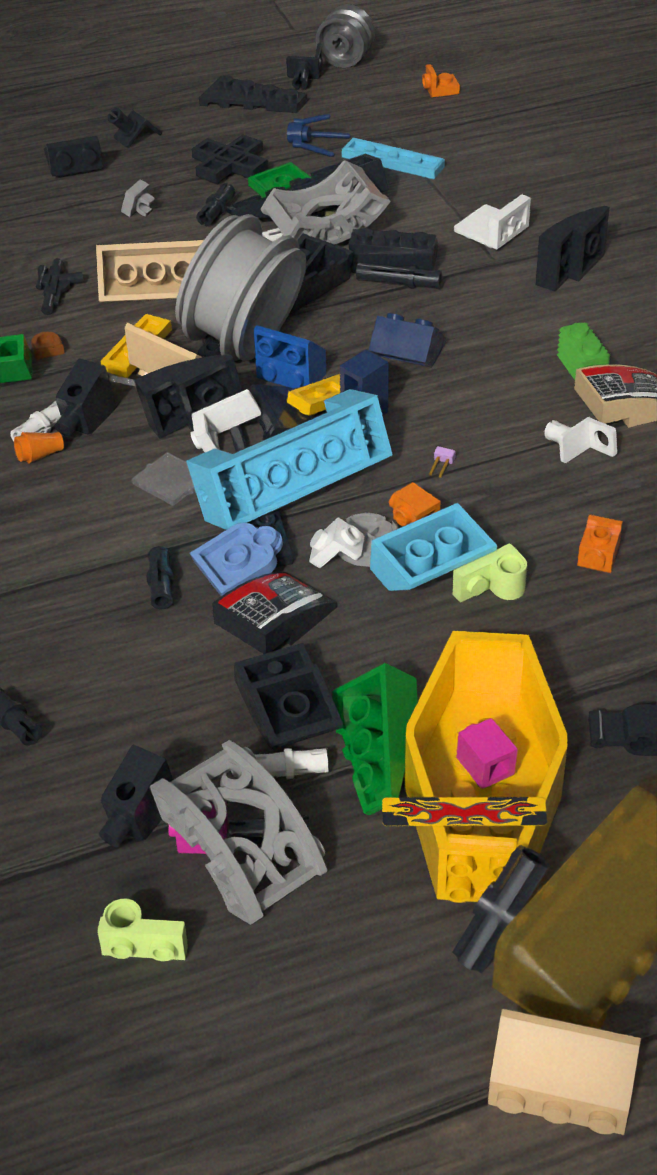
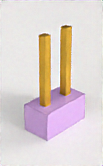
[429,446,456,478]

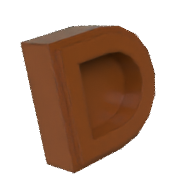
[31,332,65,360]

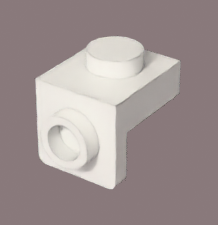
[309,517,364,568]

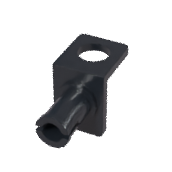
[286,43,323,90]
[108,108,162,148]

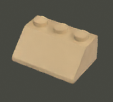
[125,323,201,376]
[488,1009,641,1135]

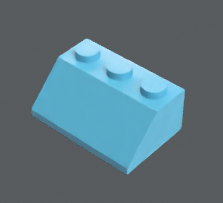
[370,503,497,591]

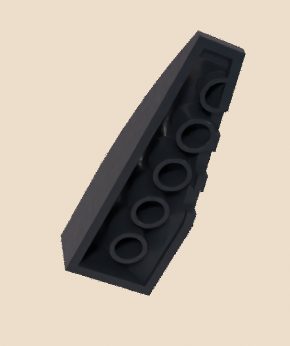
[226,153,389,218]

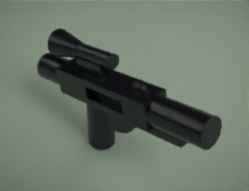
[36,258,84,315]

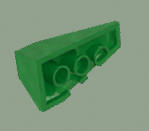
[332,663,418,815]

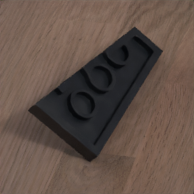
[199,75,307,113]

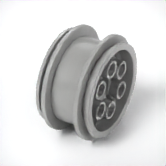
[175,214,306,361]

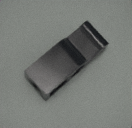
[588,704,657,756]

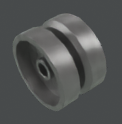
[316,4,375,68]

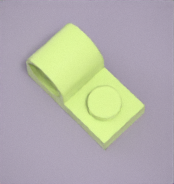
[452,543,527,603]

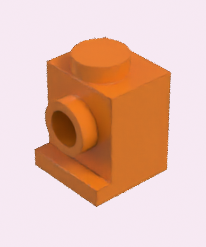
[389,482,441,526]
[577,515,623,573]

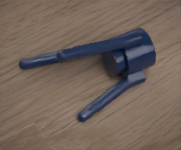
[287,114,351,157]

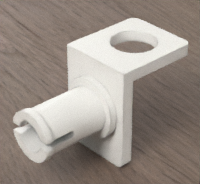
[544,417,617,463]

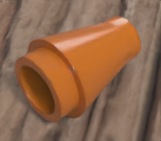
[14,432,64,463]

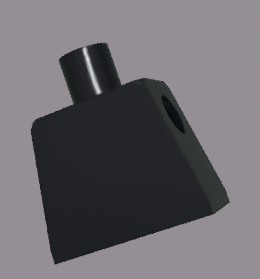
[55,358,117,436]
[99,744,173,847]

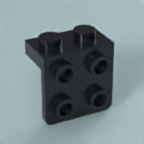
[44,136,103,177]

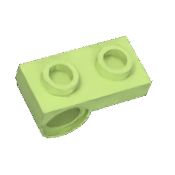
[98,899,188,961]

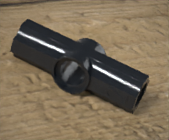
[452,845,551,973]

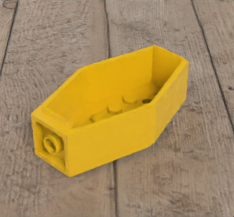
[405,631,567,903]

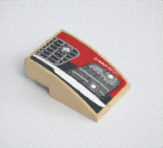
[574,365,657,428]

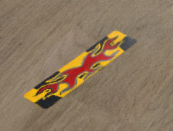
[382,797,547,826]

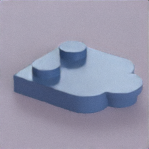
[190,523,283,596]

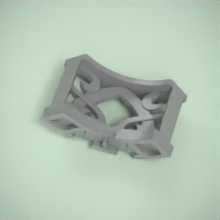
[261,160,390,244]
[150,740,327,925]

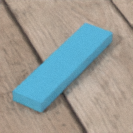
[342,137,445,179]

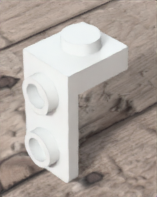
[191,390,261,452]

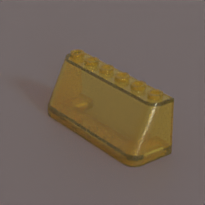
[492,786,657,1029]

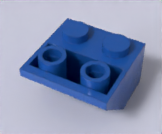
[254,325,326,389]

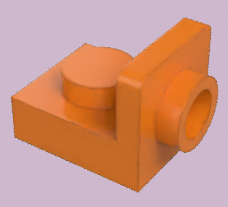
[422,64,460,97]

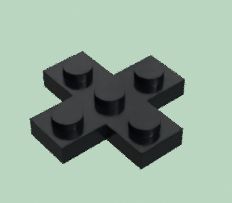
[191,134,268,183]

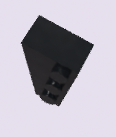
[289,233,354,315]

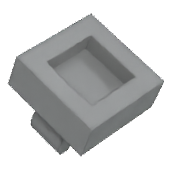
[121,179,155,217]

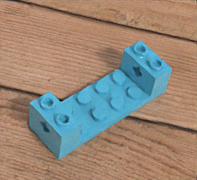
[186,389,393,530]

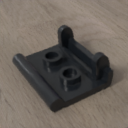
[249,384,316,441]

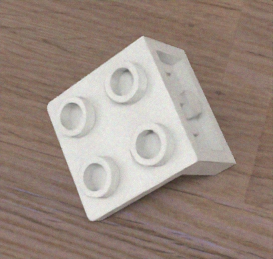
[454,194,531,249]

